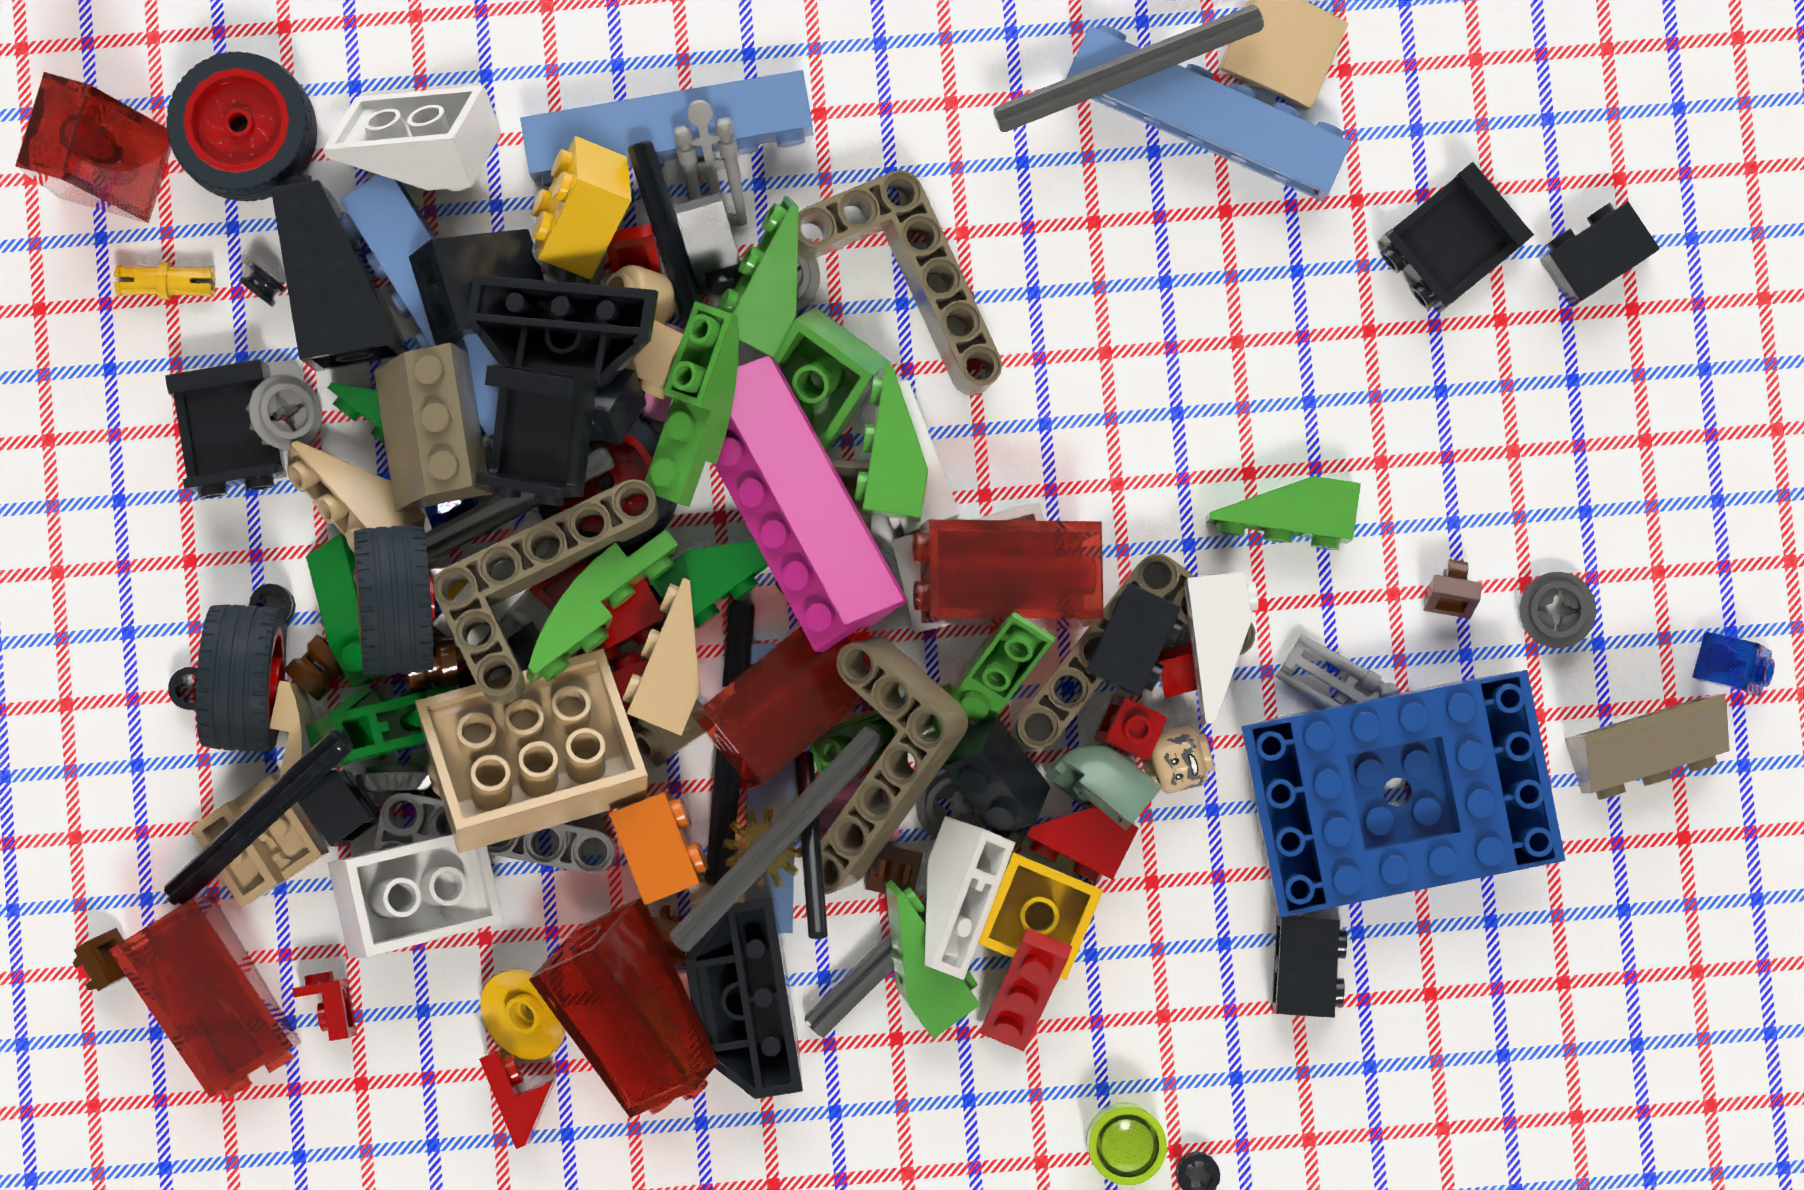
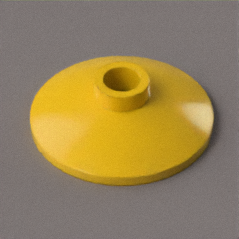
[480,969,566,1060]

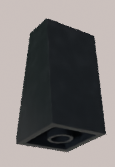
[271,175,409,372]

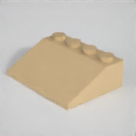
[415,649,648,854]

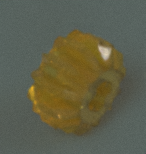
[723,807,802,890]

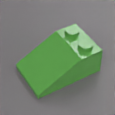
[774,307,891,453]

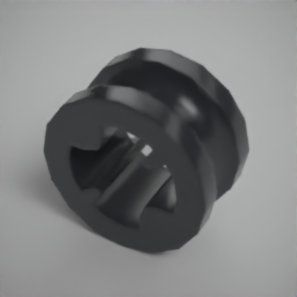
[238,262,287,308]
[249,583,296,624]
[168,667,197,710]
[1175,1151,1221,1190]

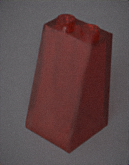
[15,72,172,224]
[912,519,1104,629]
[690,625,871,789]
[109,896,301,1099]
[529,897,719,1118]

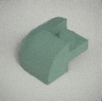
[1045,745,1162,831]

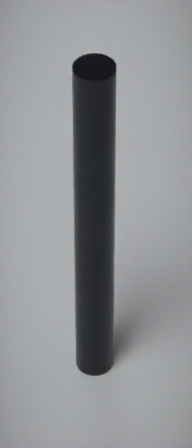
[794,751,828,939]

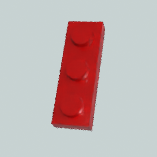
[979,928,1073,1052]

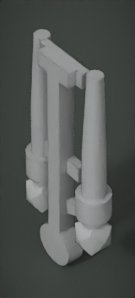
[673,100,747,226]
[1276,634,1399,708]

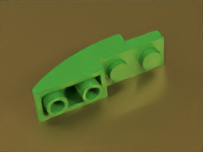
[645,301,739,507]
[526,530,678,684]

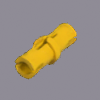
[114,262,216,300]

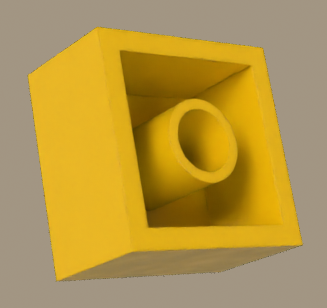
[532,136,632,280]
[978,852,1103,980]

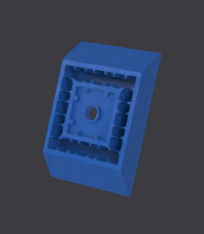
[1241,670,1566,918]

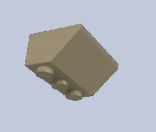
[374,343,491,513]
[1565,694,1730,800]

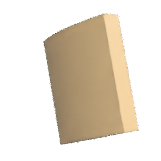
[1218,0,1349,110]
[270,680,314,778]
[190,772,329,909]

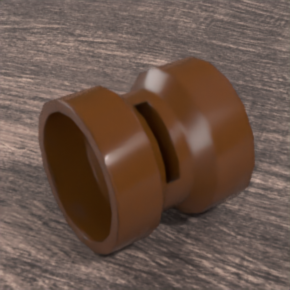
[284,634,345,701]
[408,637,459,689]

